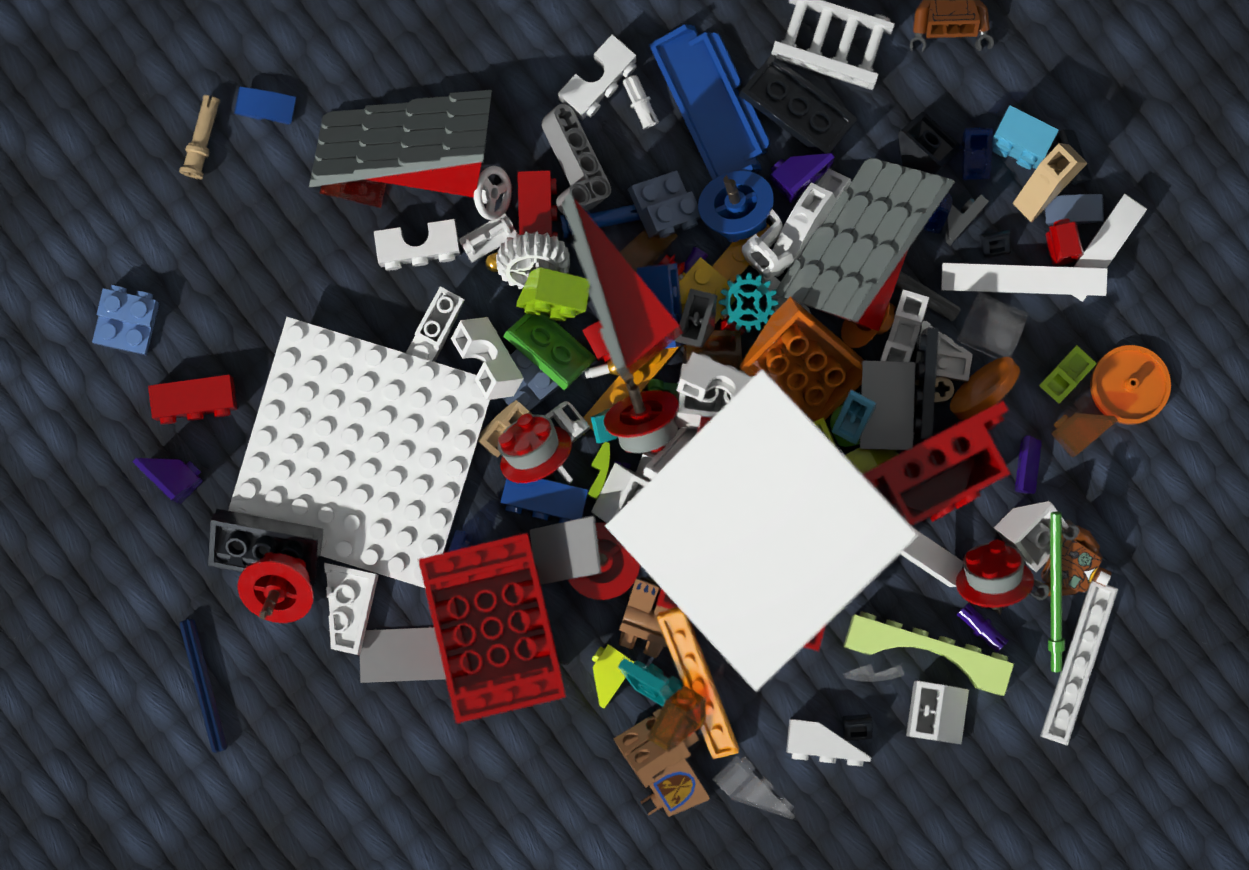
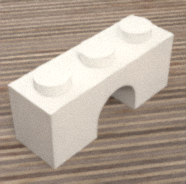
[558,35,637,120]
[374,219,461,270]
[881,289,929,362]
[451,317,524,400]
[677,352,755,402]

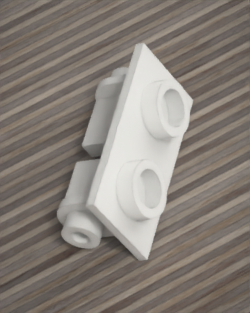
[458,213,517,263]

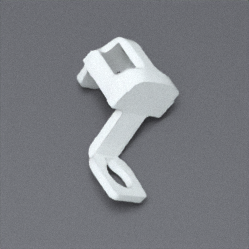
[742,209,794,278]
[545,401,590,484]

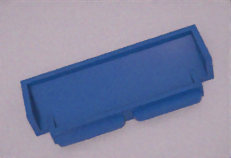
[649,24,770,180]

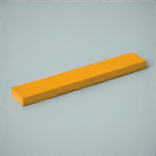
[657,607,739,759]

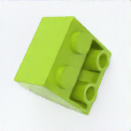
[516,267,590,321]

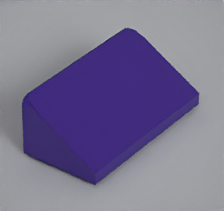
[1015,436,1042,494]

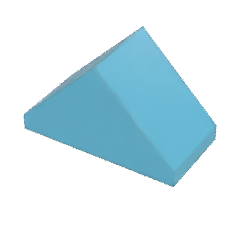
[832,390,876,445]

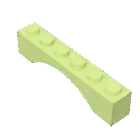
[843,611,1014,696]

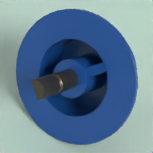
[698,171,774,242]

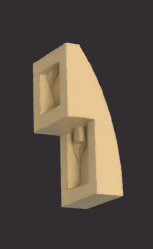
[478,400,533,457]

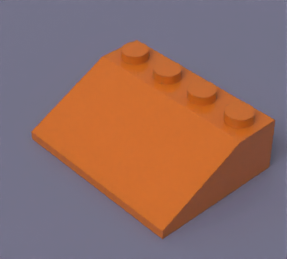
[739,296,865,422]

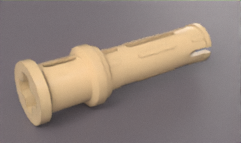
[179,95,220,179]

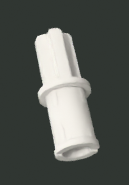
[623,75,659,129]

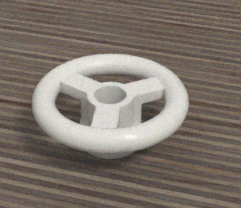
[473,166,512,220]

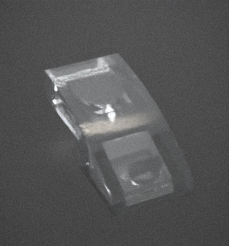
[843,664,904,682]

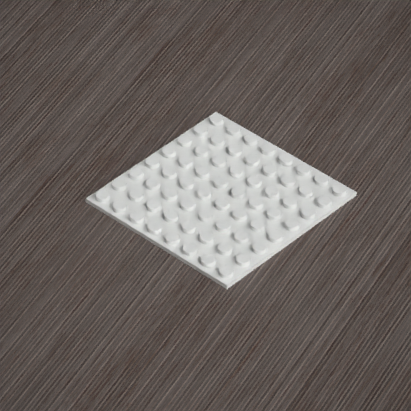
[228,317,490,588]
[606,370,918,691]

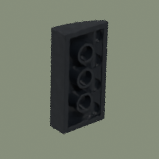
[208,509,324,586]

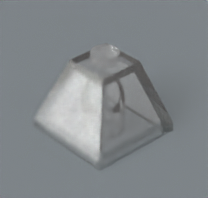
[957,292,1028,359]

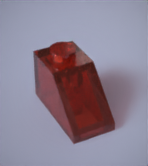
[319,179,386,208]

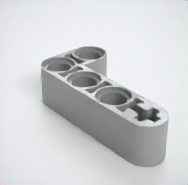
[541,104,611,215]

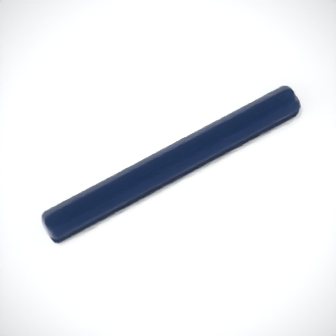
[179,619,227,753]

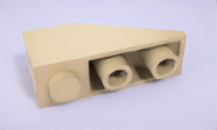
[1013,143,1087,222]

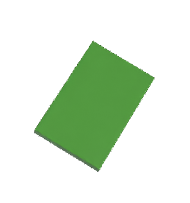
[503,313,597,390]

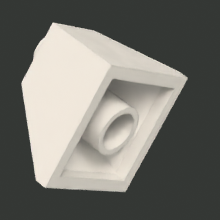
[994,501,1069,572]

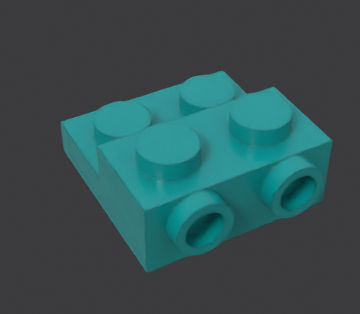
[618,658,688,715]

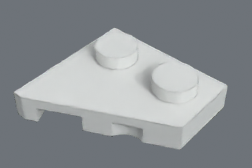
[915,321,973,382]

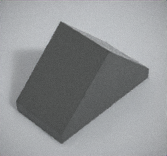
[675,289,717,348]

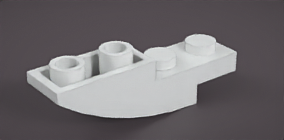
[773,169,851,269]
[406,286,465,362]

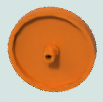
[1090,345,1171,425]
[950,357,1020,421]

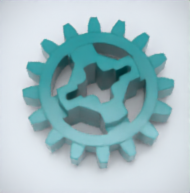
[719,272,779,332]

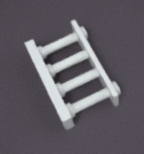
[771,0,895,90]

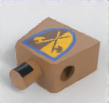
[640,758,710,816]

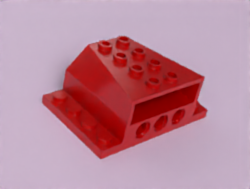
[862,401,1010,526]
[418,533,566,723]

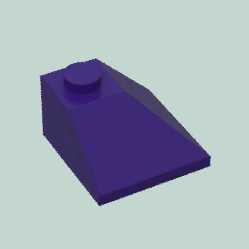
[769,153,835,203]
[132,458,203,504]

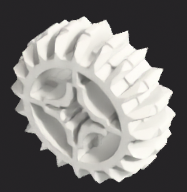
[496,231,570,289]

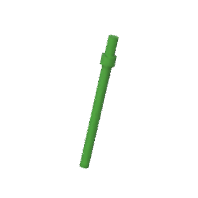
[1048,511,1065,672]

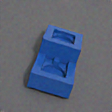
[234,87,296,125]

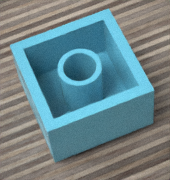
[988,105,1059,169]

